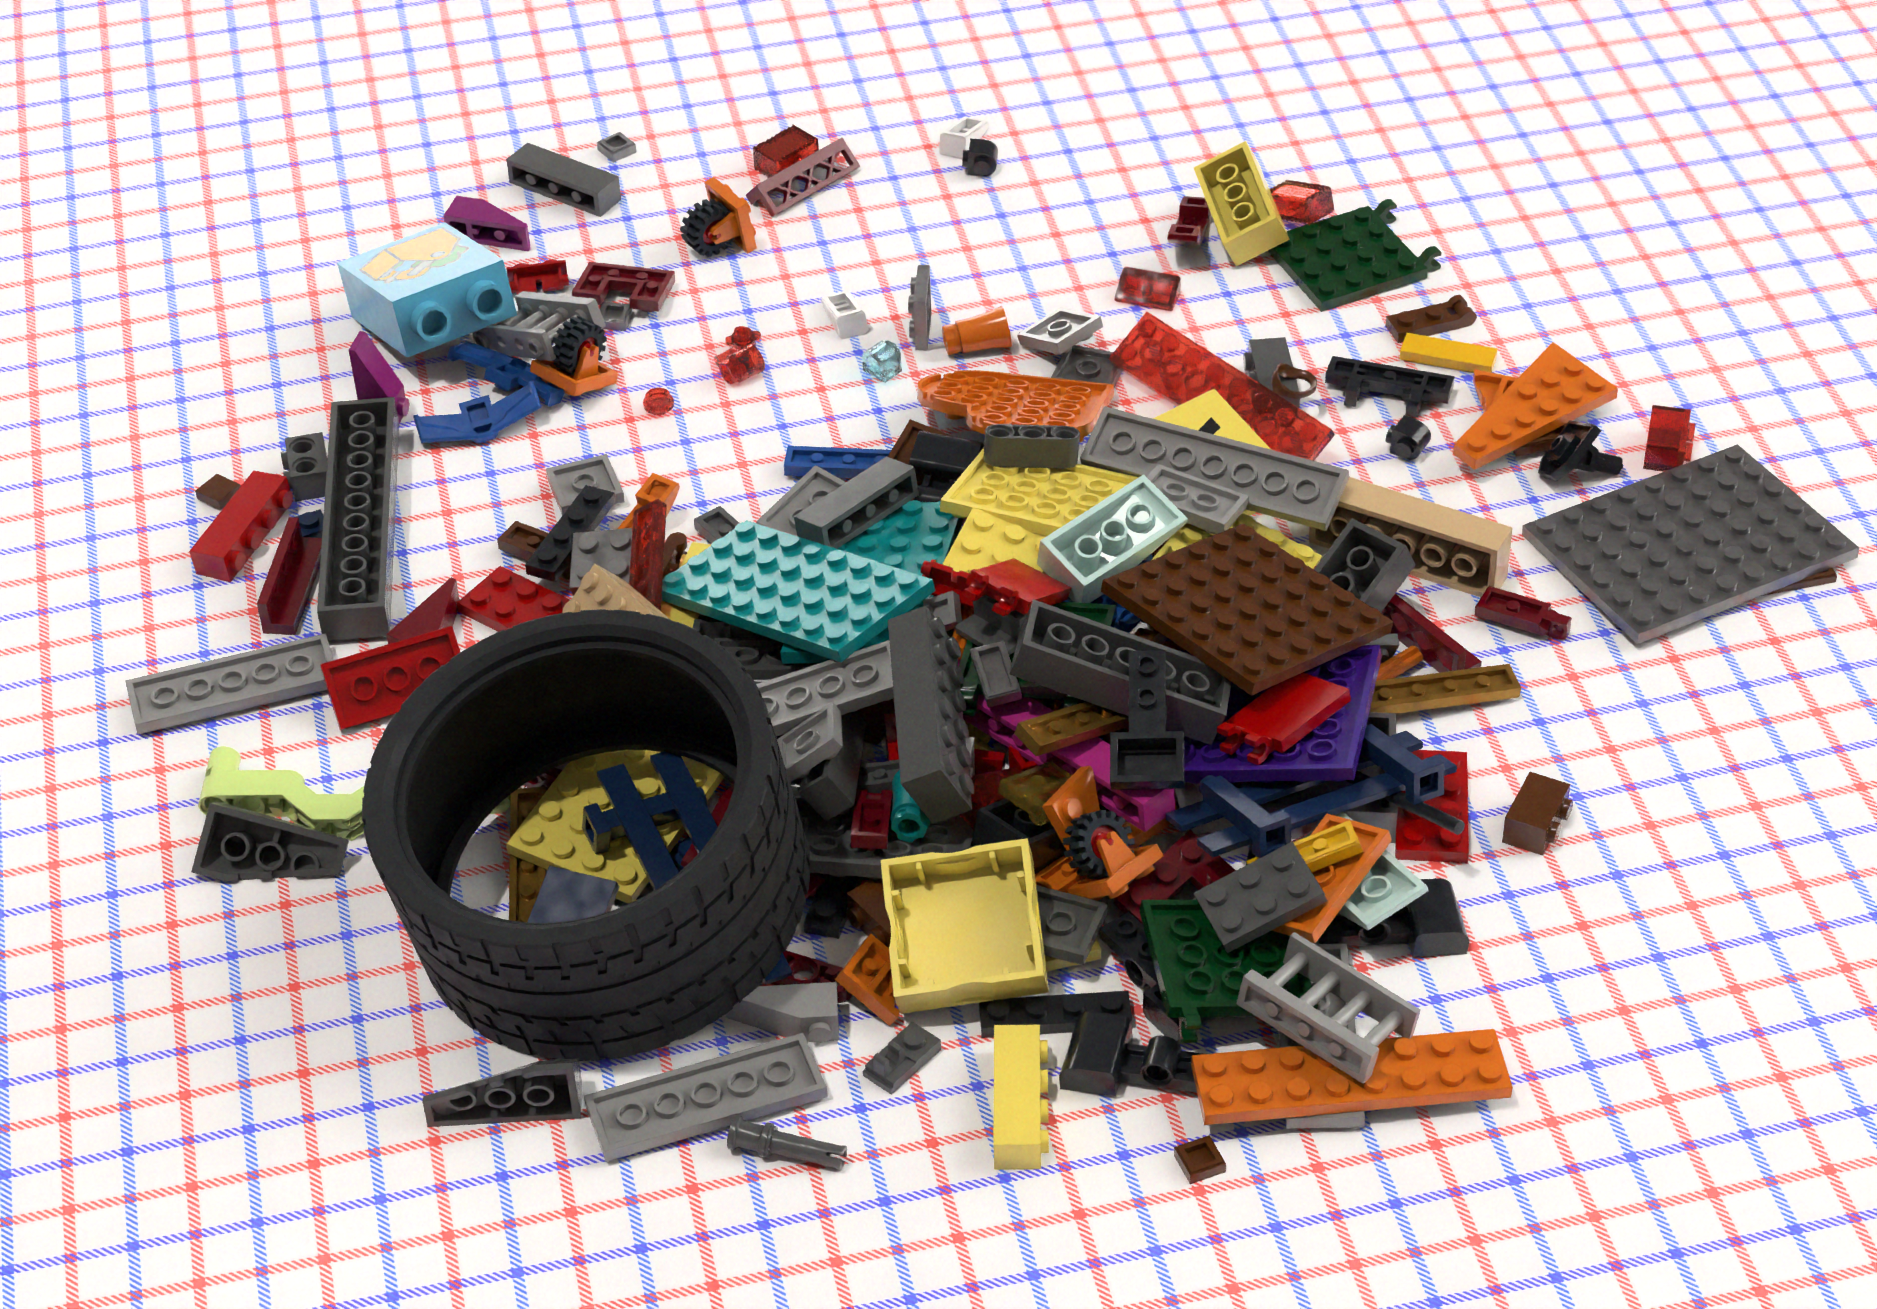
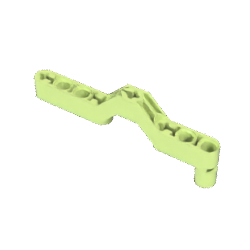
[198,746,511,841]

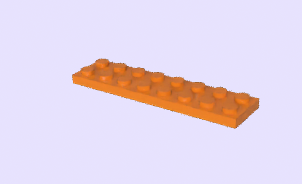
[1191,1029,1513,1125]

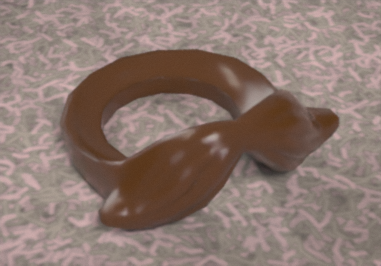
[1271,363,1317,399]

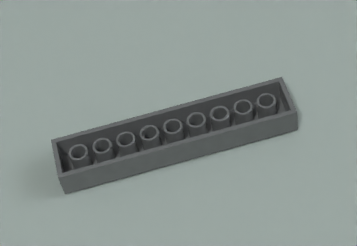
[317,397,399,641]

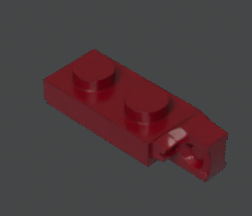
[1475,586,1572,640]

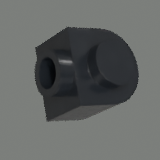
[962,138,999,176]
[1385,415,1431,460]

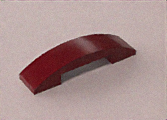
[1167,196,1210,246]

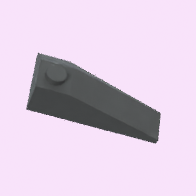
[191,802,349,881]
[422,1058,582,1127]

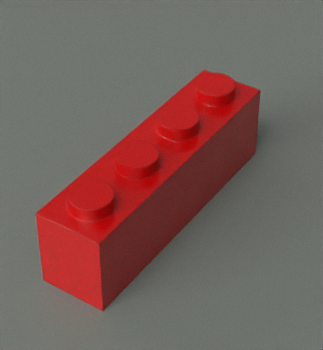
[189,470,293,582]

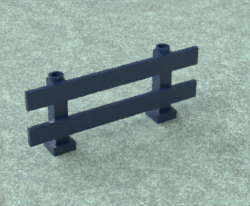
[1166,724,1457,858]
[582,751,793,985]

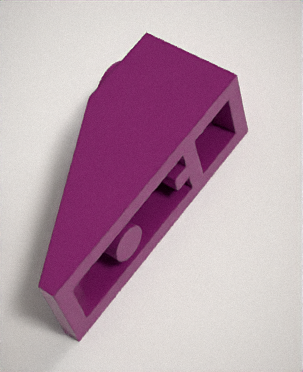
[443,195,531,251]
[348,331,410,424]

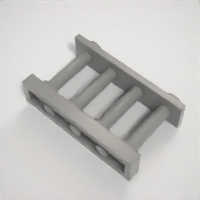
[472,291,606,361]
[1236,932,1421,1084]

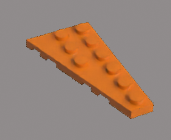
[1453,342,1618,470]

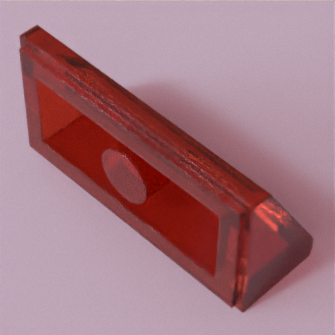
[1114,266,1181,311]

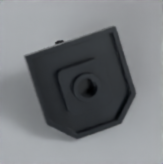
[1538,420,1623,481]

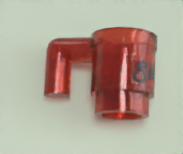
[714,344,765,385]

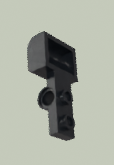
[909,430,984,502]
[1110,650,1185,790]
[1317,878,1469,957]
[1100,912,1217,1041]
[1059,1012,1204,1097]

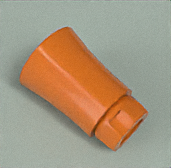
[941,306,1012,355]

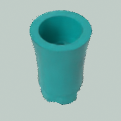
[891,770,930,842]

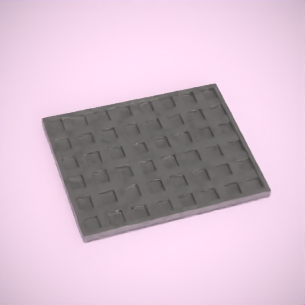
[1522,444,1860,644]

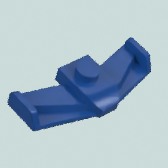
[447,341,565,407]
[413,380,542,444]

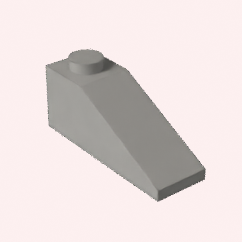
[726,982,839,1043]

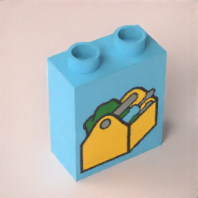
[337,223,517,358]

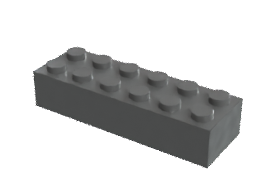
[1009,599,1231,745]
[888,606,974,824]

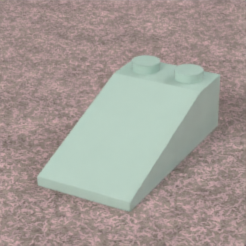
[1037,474,1188,603]
[1299,812,1429,930]

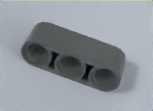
[983,424,1080,469]

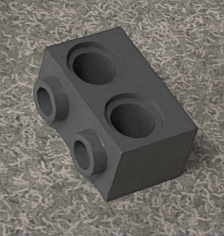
[280,432,327,502]

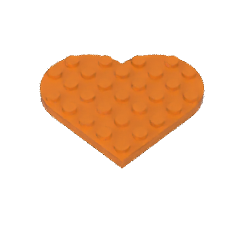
[917,370,1115,442]

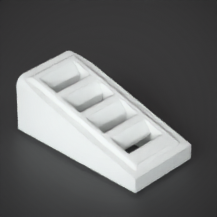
[939,116,989,159]
[820,290,868,339]

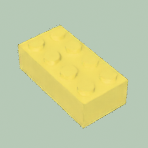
[1193,141,1290,266]

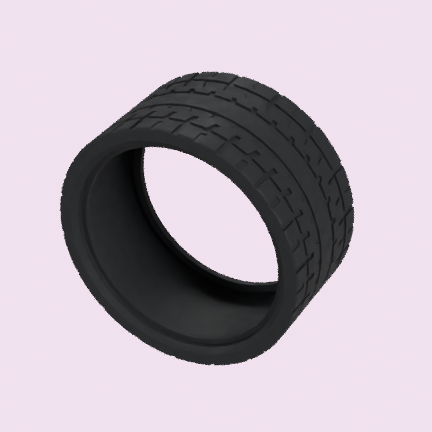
[362,609,810,1061]

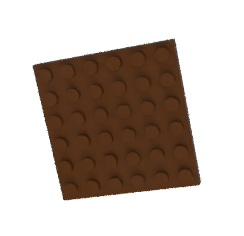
[1101,524,1393,696]

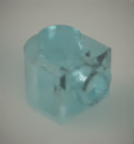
[862,339,902,383]

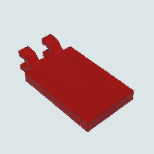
[962,558,1072,617]
[1217,673,1351,765]

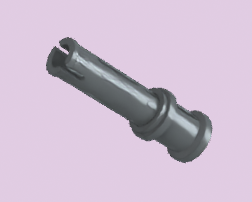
[727,1115,848,1171]

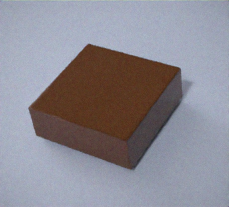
[195,473,241,510]
[1174,1135,1226,1184]

